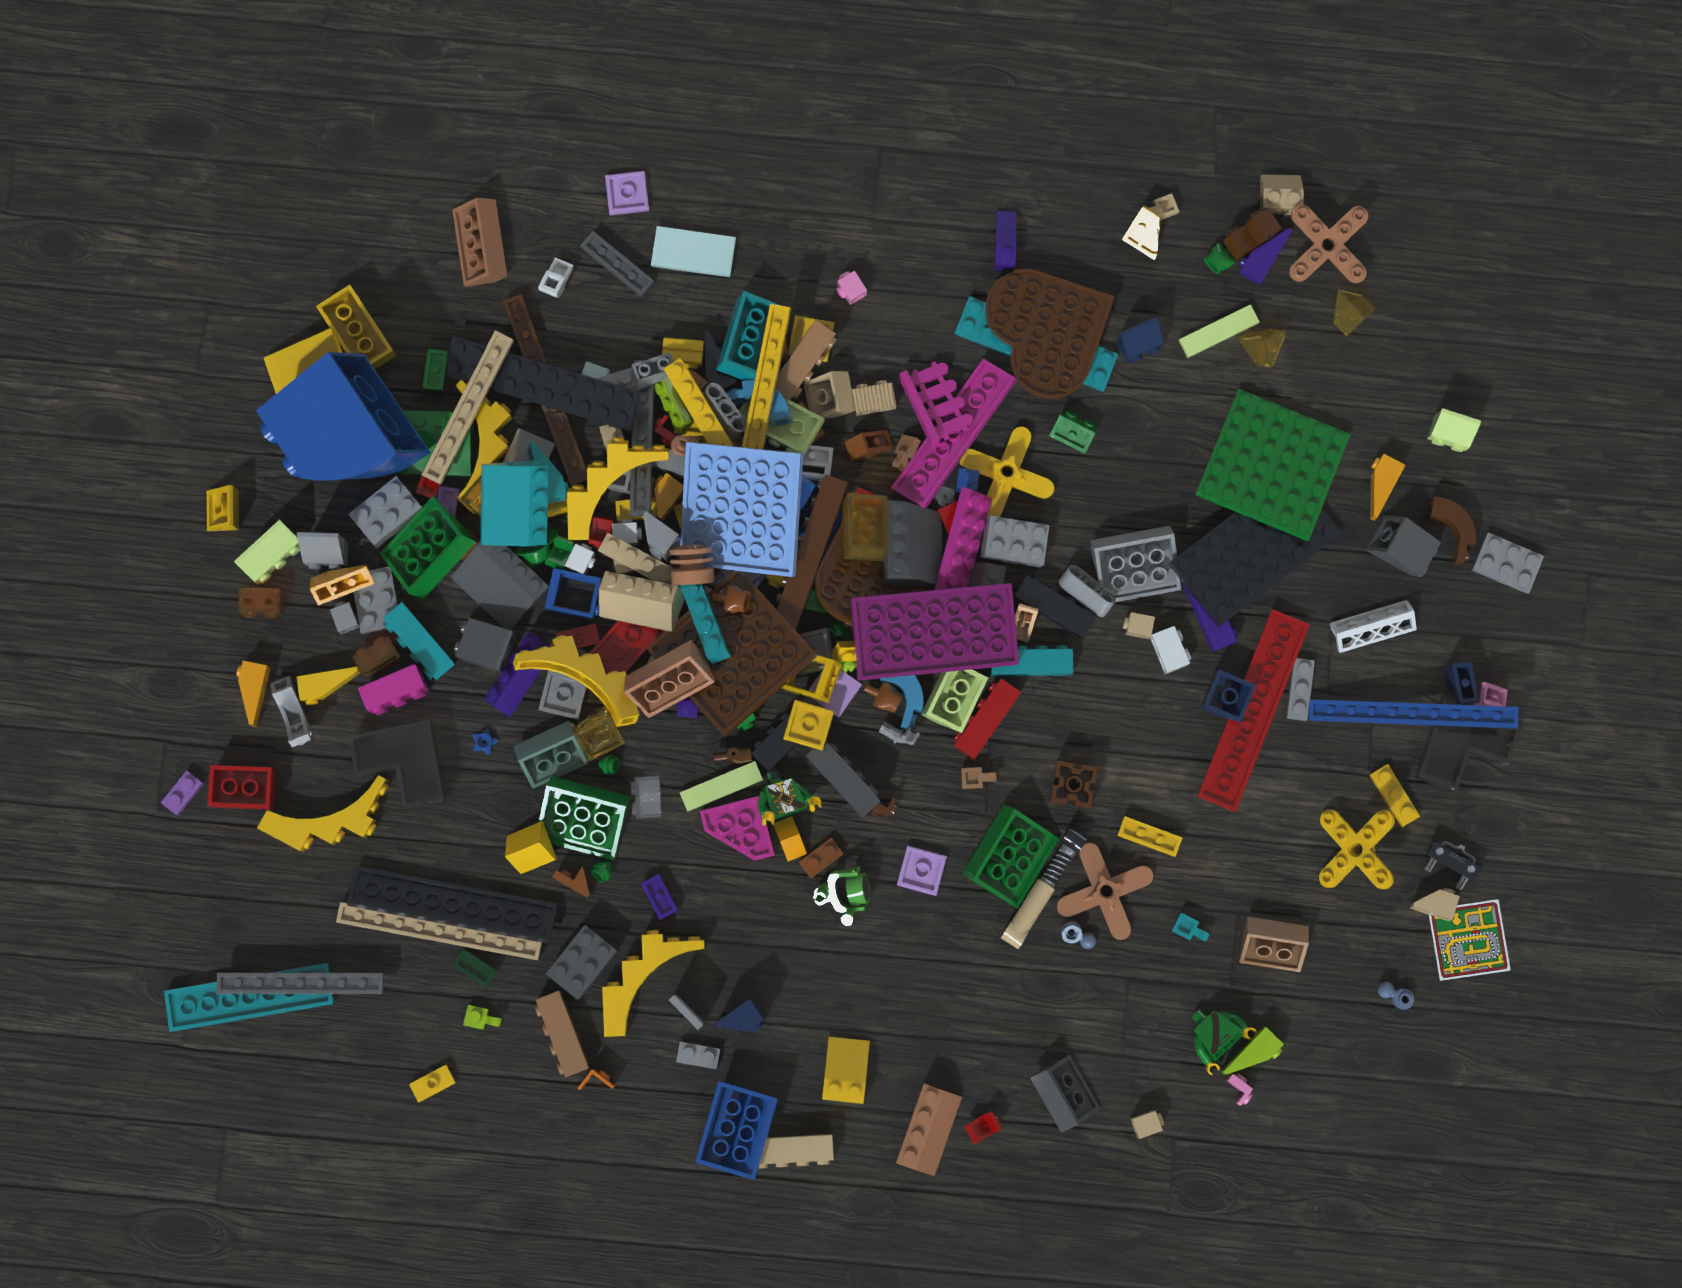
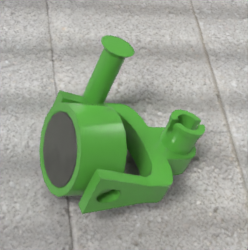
[813,866,870,926]

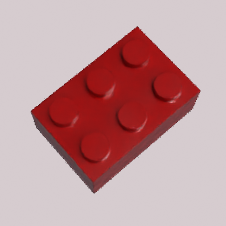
[207,765,276,810]

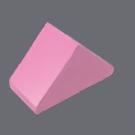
[1473,682,1508,706]

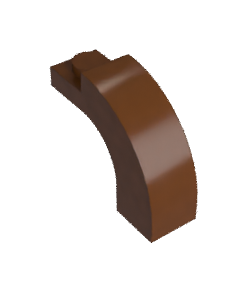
[1427,496,1476,566]

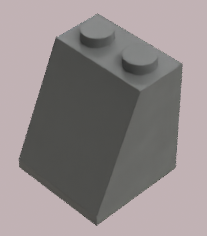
[1365,515,1441,577]
[454,618,517,673]

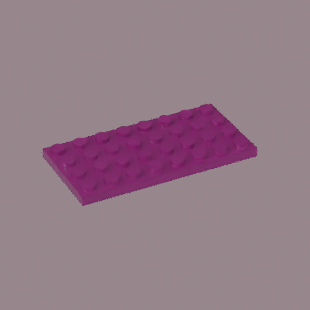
[850,583,1019,680]

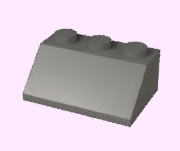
[643,511,680,564]

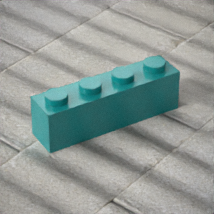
[680,584,731,664]
[383,602,455,680]
[991,645,1073,676]

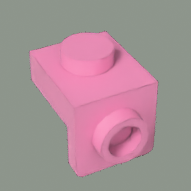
[1226,1073,1253,1106]

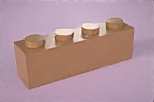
[776,320,837,400]
[534,991,590,1078]

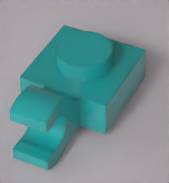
[1172,913,1210,942]

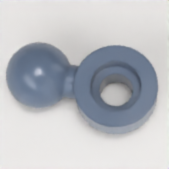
[1061,921,1096,949]
[1378,982,1414,1010]

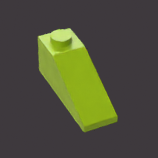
[1221,1027,1284,1075]

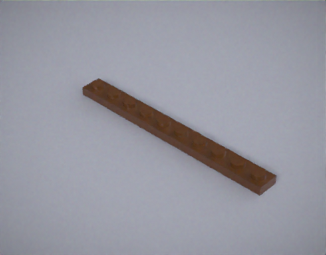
[503,294,587,487]

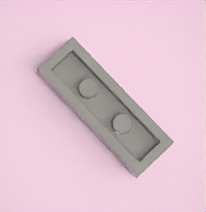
[1286,658,1315,721]

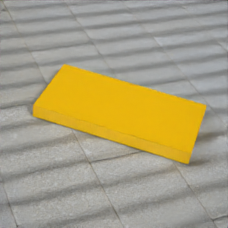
[264,328,343,394]

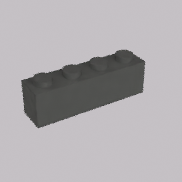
[806,741,880,818]

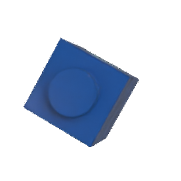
[956,468,979,493]

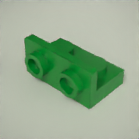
[1049,411,1098,454]

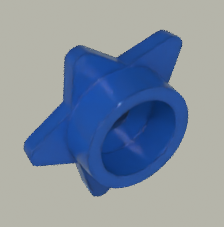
[472,728,498,755]

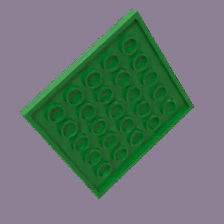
[1195,389,1351,541]

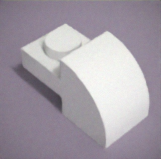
[538,258,573,298]

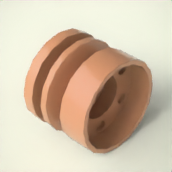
[669,544,715,585]

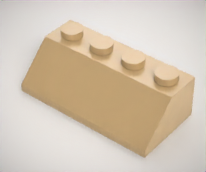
[599,571,685,632]

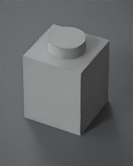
[330,601,360,635]

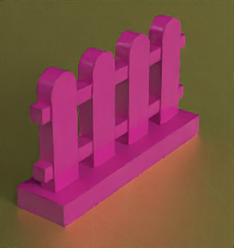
[900,361,973,449]

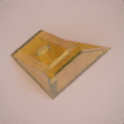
[1333,289,1376,336]
[1237,329,1287,368]

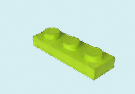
[654,377,692,435]

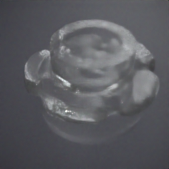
[935,486,955,506]

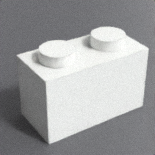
[1150,626,1191,674]

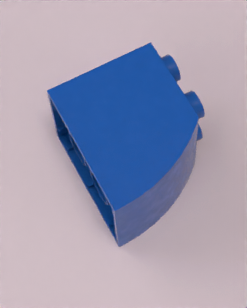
[256,352,431,481]

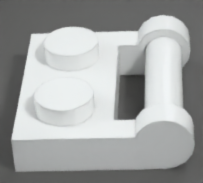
[802,445,833,481]

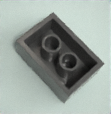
[546,925,618,1000]

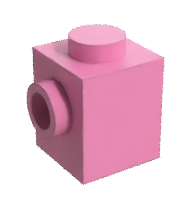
[836,271,867,305]

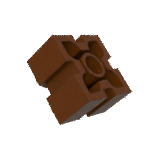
[1049,760,1098,809]

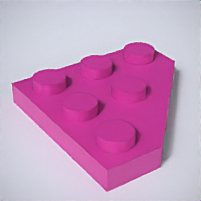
[700,796,775,861]

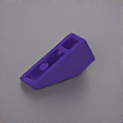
[994,211,1016,271]
[1239,228,1292,285]

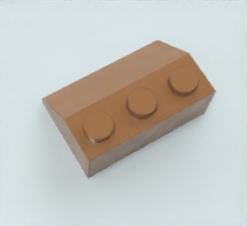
[1239,917,1309,972]

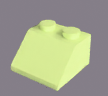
[1427,408,1481,452]

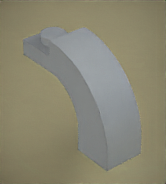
[270,676,312,747]

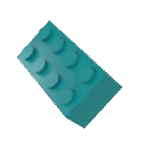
[716,291,781,381]

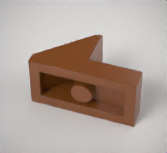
[552,866,591,898]

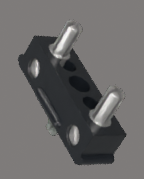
[1424,841,1483,890]

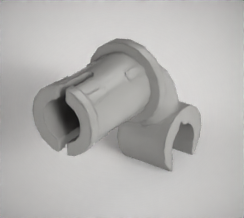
[879,721,920,745]

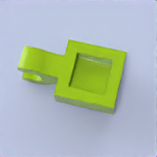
[463,1005,502,1030]

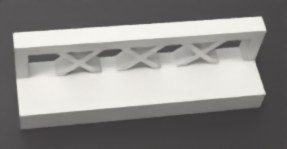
[1330,600,1417,653]

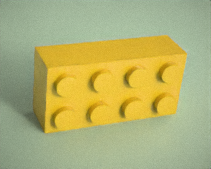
[316,285,396,369]

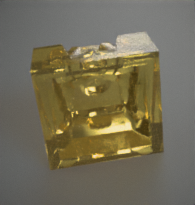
[570,706,625,761]

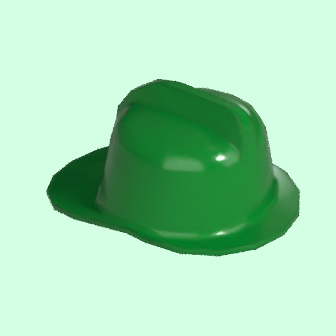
[515,529,558,568]

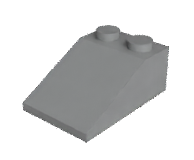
[297,532,348,570]

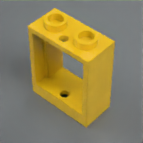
[782,655,842,703]

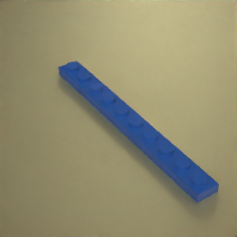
[1309,699,1519,729]

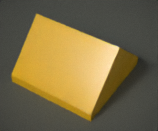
[207,485,239,531]
[505,821,557,874]

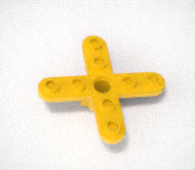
[959,427,1054,517]
[1319,810,1395,889]

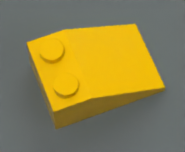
[822,1037,870,1104]

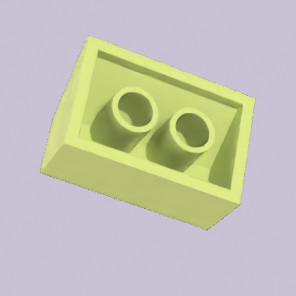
[234,520,300,585]
[921,669,988,733]

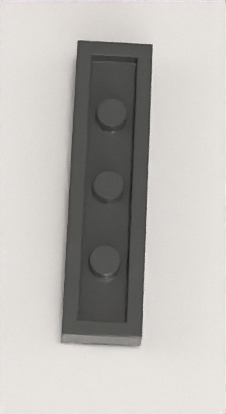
[580,231,654,298]

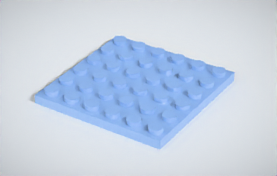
[680,442,803,577]

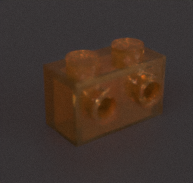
[238,588,284,618]
[352,636,401,677]

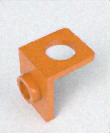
[578,1069,615,1090]

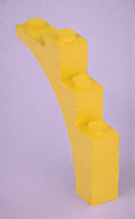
[456,380,512,515]
[567,437,670,540]
[513,635,640,727]
[257,775,389,852]
[602,930,705,1037]

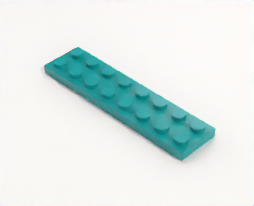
[955,296,1118,392]
[164,963,335,1032]

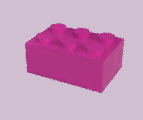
[358,664,430,716]

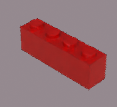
[953,678,1021,760]

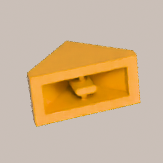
[773,816,807,862]

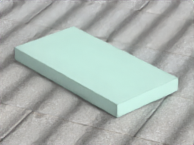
[651,226,736,277]

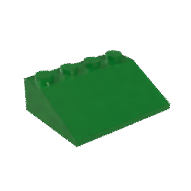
[392,410,474,476]
[380,496,476,600]
[539,776,630,861]
[962,805,1059,909]

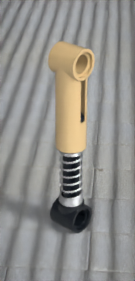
[1001,826,1089,949]

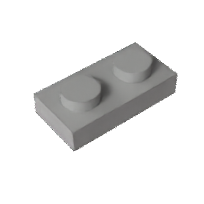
[676,1042,721,1069]

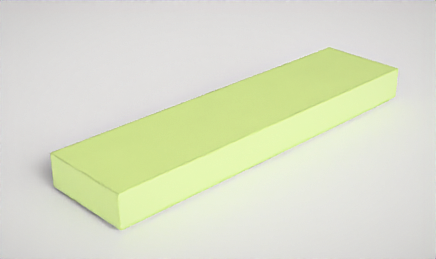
[1179,304,1259,358]
[680,761,763,812]

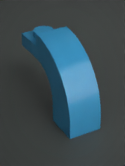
[726,380,793,427]
[880,675,923,730]

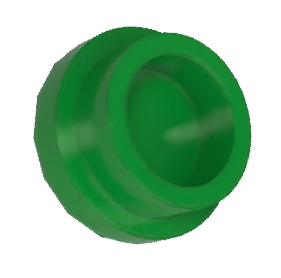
[598,754,620,775]
[591,862,612,883]

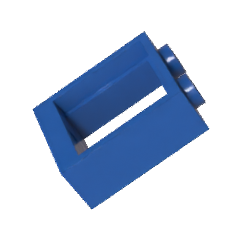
[545,568,602,620]

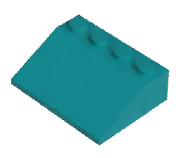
[481,460,548,546]

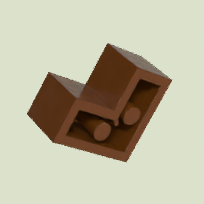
[1223,208,1281,261]

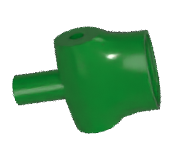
[1204,243,1236,274]

